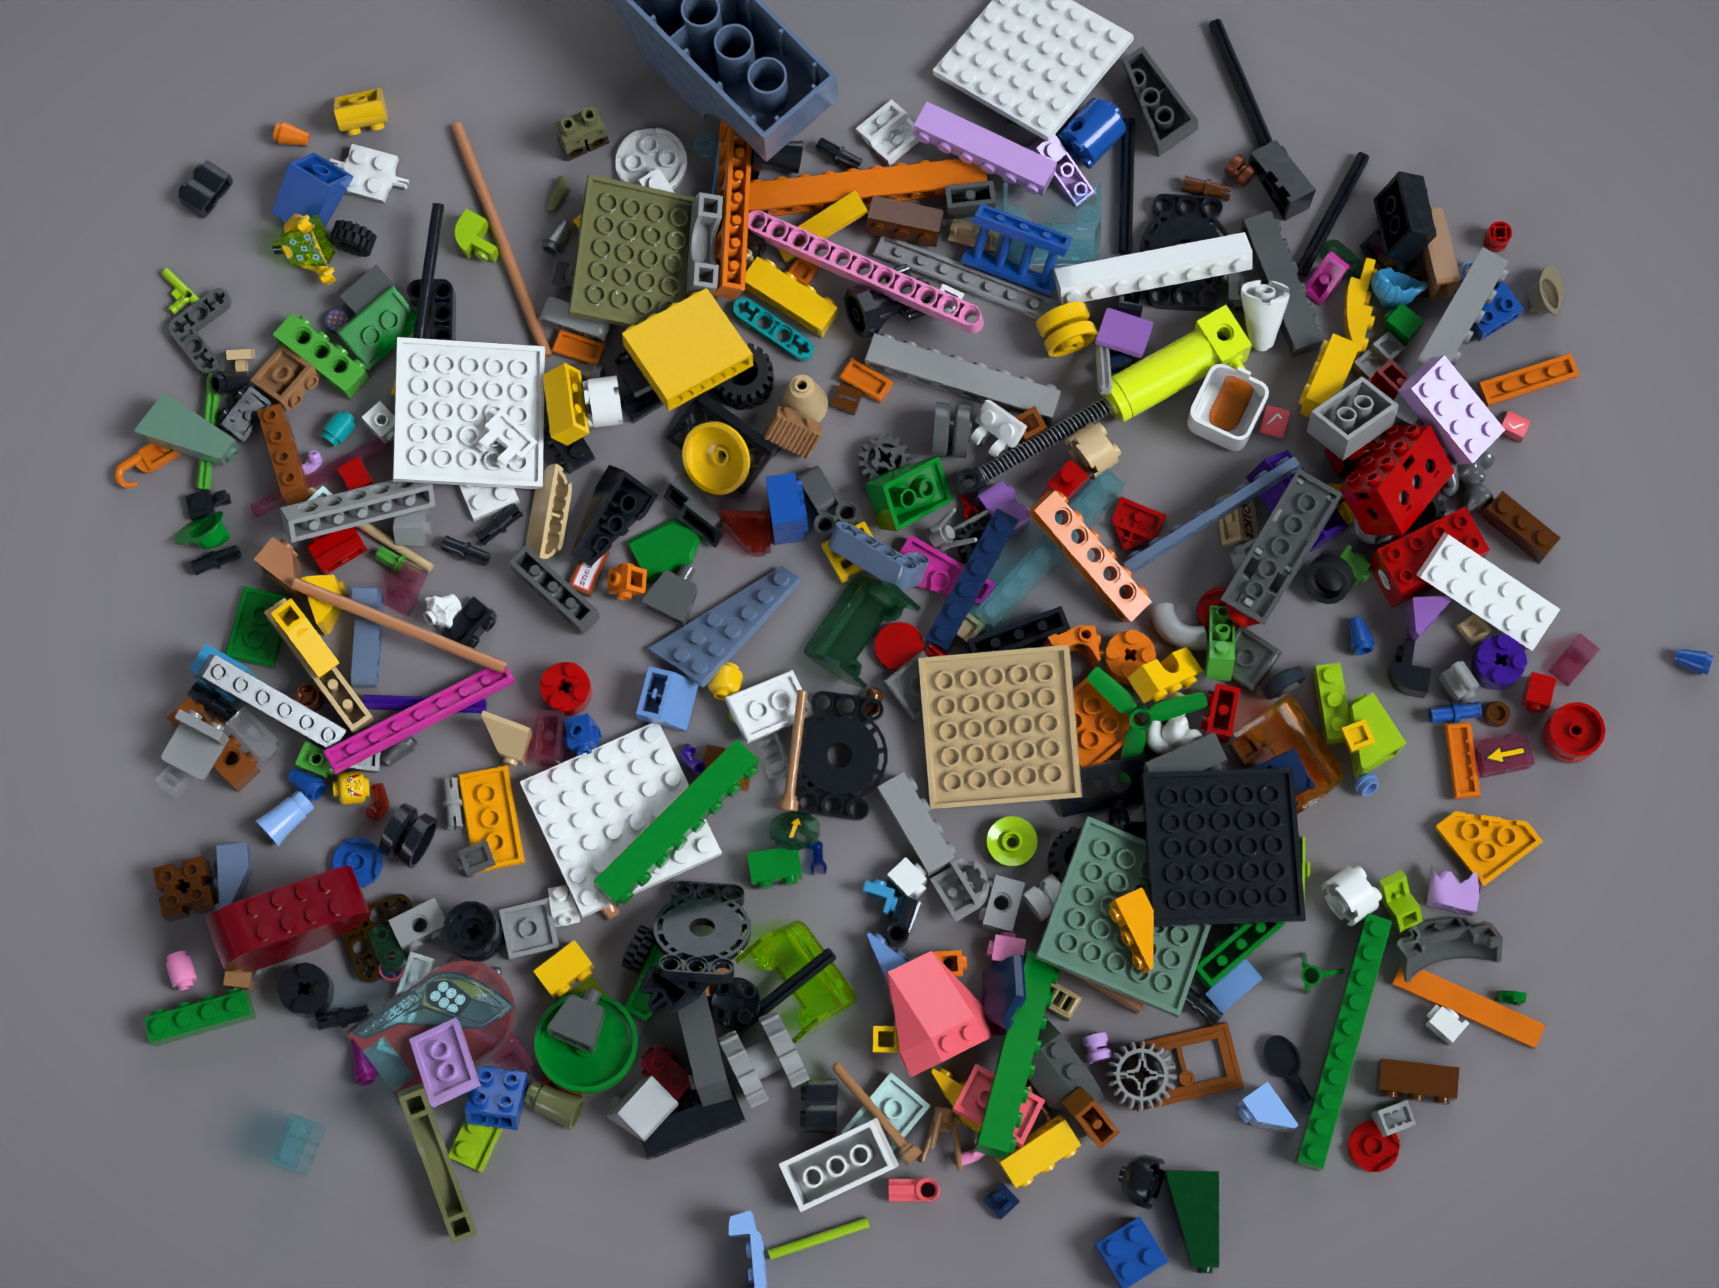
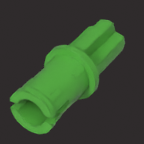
[375,546,424,583]

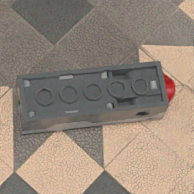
[1221,468,1343,628]

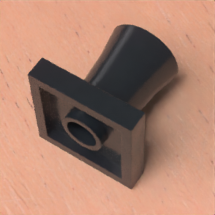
[750,140,803,181]

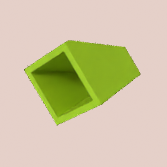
[1348,693,1407,779]

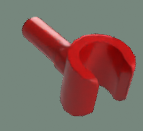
[958,494,981,521]

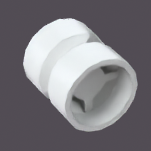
[1022,874,1061,921]

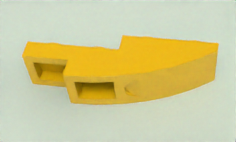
[1343,258,1378,359]

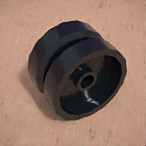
[378,803,438,869]

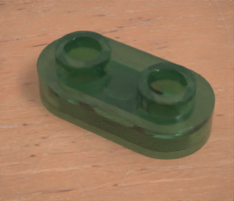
[1320,239,1363,281]
[369,924,406,973]

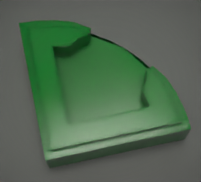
[1495,990,1527,1006]

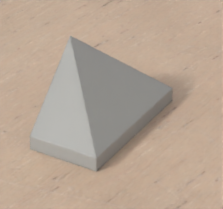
[1369,1100,1417,1137]

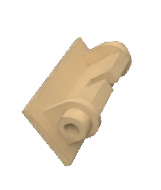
[948,218,1000,252]

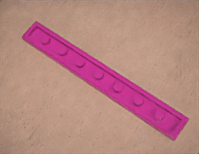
[323,666,515,775]

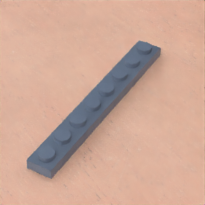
[1124,456,1301,574]

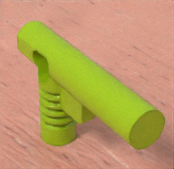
[161,268,200,315]

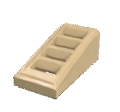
[1046,983,1082,1022]

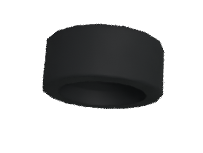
[1303,554,1354,604]

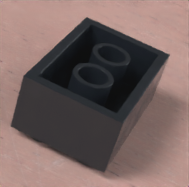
[1373,171,1437,263]

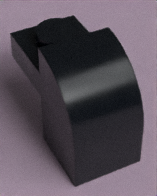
[1388,639,1431,699]

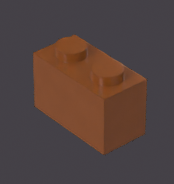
[1061,1086,1120,1149]

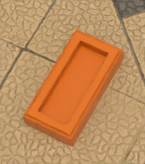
[551,329,606,364]
[839,358,893,404]

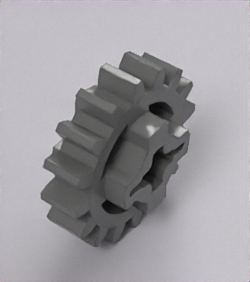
[859,434,911,482]

